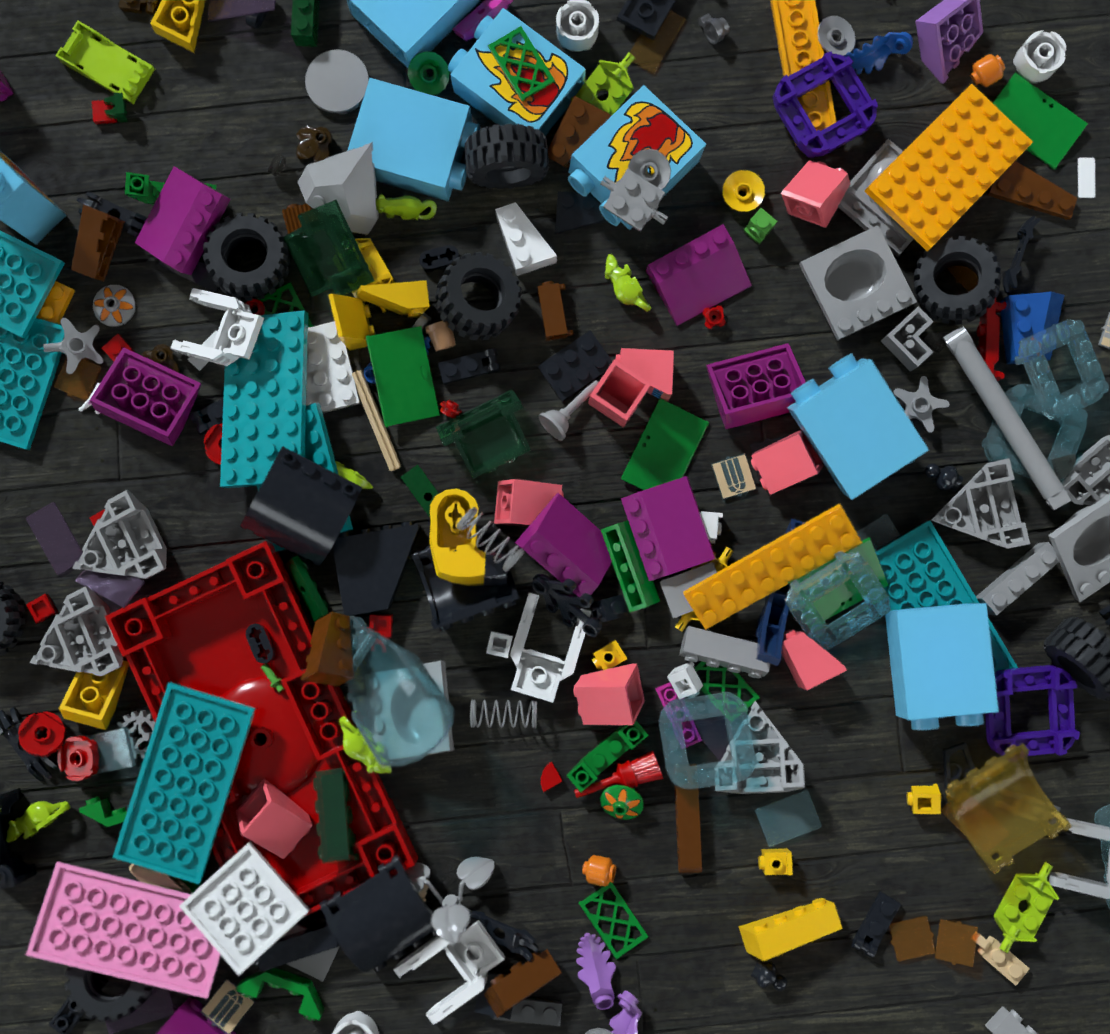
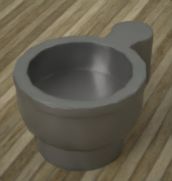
[698,14,729,44]

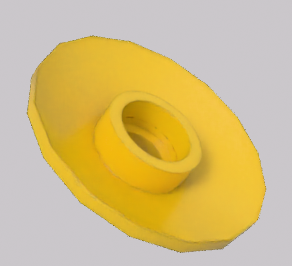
[723,170,765,212]

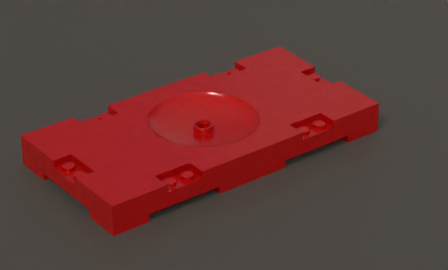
[105,541,418,917]

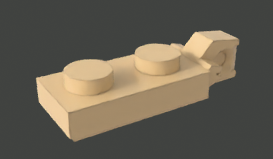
[971,931,1030,986]

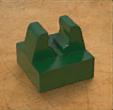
[104,93,127,122]

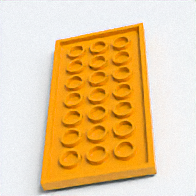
[864,84,1033,251]

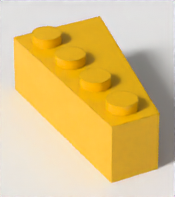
[150,0,205,52]
[738,898,842,961]

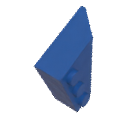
[1000,292,1064,364]

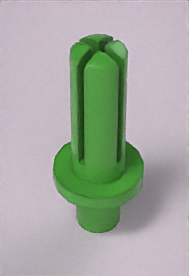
[261,663,284,693]

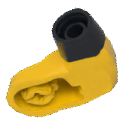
[429,489,509,587]

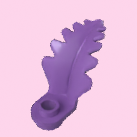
[576,933,616,1010]
[610,991,642,1034]

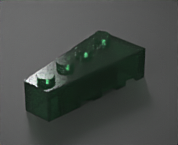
[313,768,359,865]

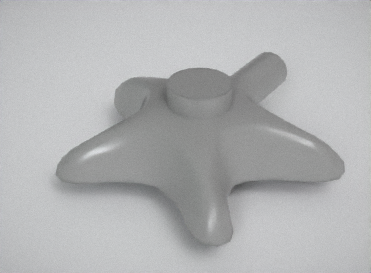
[43,318,103,374]
[893,376,950,433]

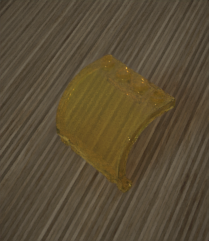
[946,743,1071,874]

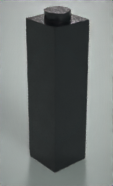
[254,923,339,972]

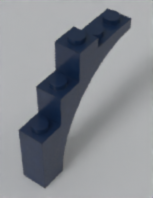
[756,519,805,666]

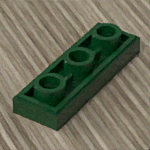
[401,465,439,517]
[284,556,329,622]

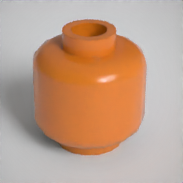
[970,54,1005,87]
[582,855,616,887]

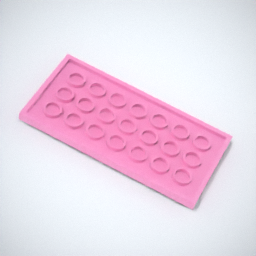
[26,862,221,998]

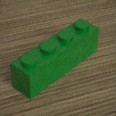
[601,520,660,612]

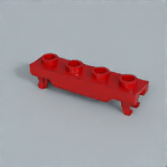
[977,298,1007,381]

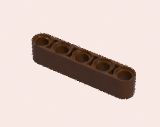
[674,764,702,874]

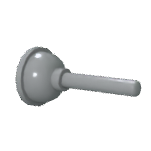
[538,380,599,441]

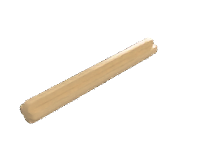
[352,370,401,471]

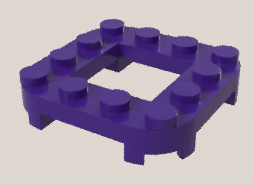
[773,51,878,158]
[985,665,1080,760]

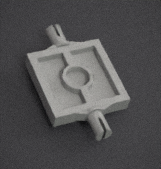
[600,169,668,232]

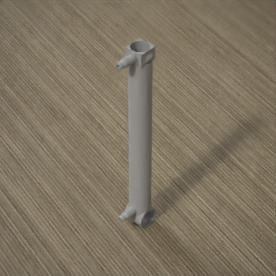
[943,325,1071,510]

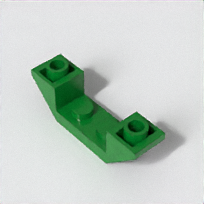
[125,172,216,205]
[566,720,648,793]
[79,797,128,827]
[235,968,325,1021]

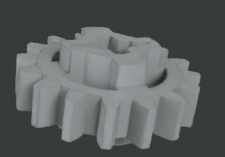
[114,710,155,759]

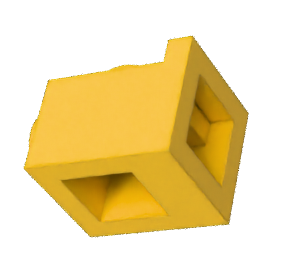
[592,640,627,671]
[906,784,941,814]
[758,848,793,875]

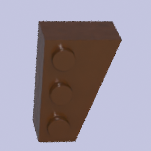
[548,96,612,168]
[71,205,125,281]
[301,612,354,687]
[484,949,562,1018]

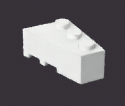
[495,202,557,276]

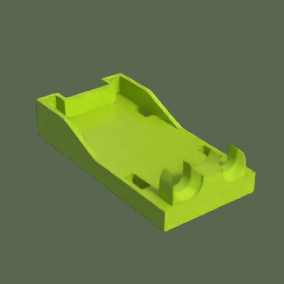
[55,20,155,104]

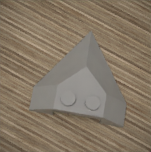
[298,142,379,235]
[1062,435,1110,506]
[931,458,1030,549]
[72,490,167,579]
[30,586,123,676]
[714,701,805,794]

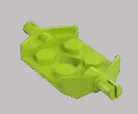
[571,52,635,115]
[993,862,1059,953]

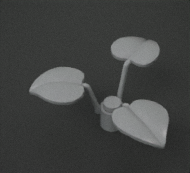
[392,857,495,945]

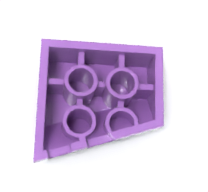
[916,0,983,83]

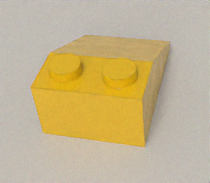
[356,280,430,318]
[329,294,376,351]
[59,660,129,730]

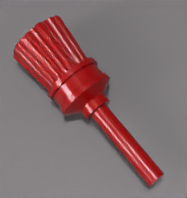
[574,750,663,798]

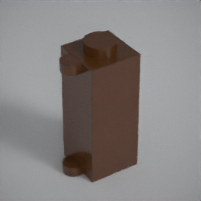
[538,281,574,341]

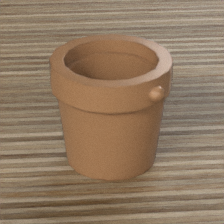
[425,321,456,351]

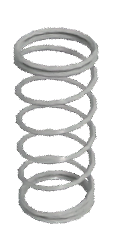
[456,507,524,572]
[470,699,537,729]

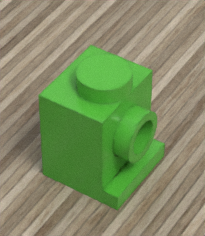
[743,208,777,244]

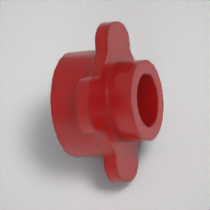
[703,306,726,329]
[440,400,462,418]

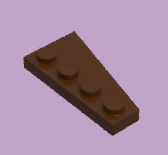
[987,161,1077,220]

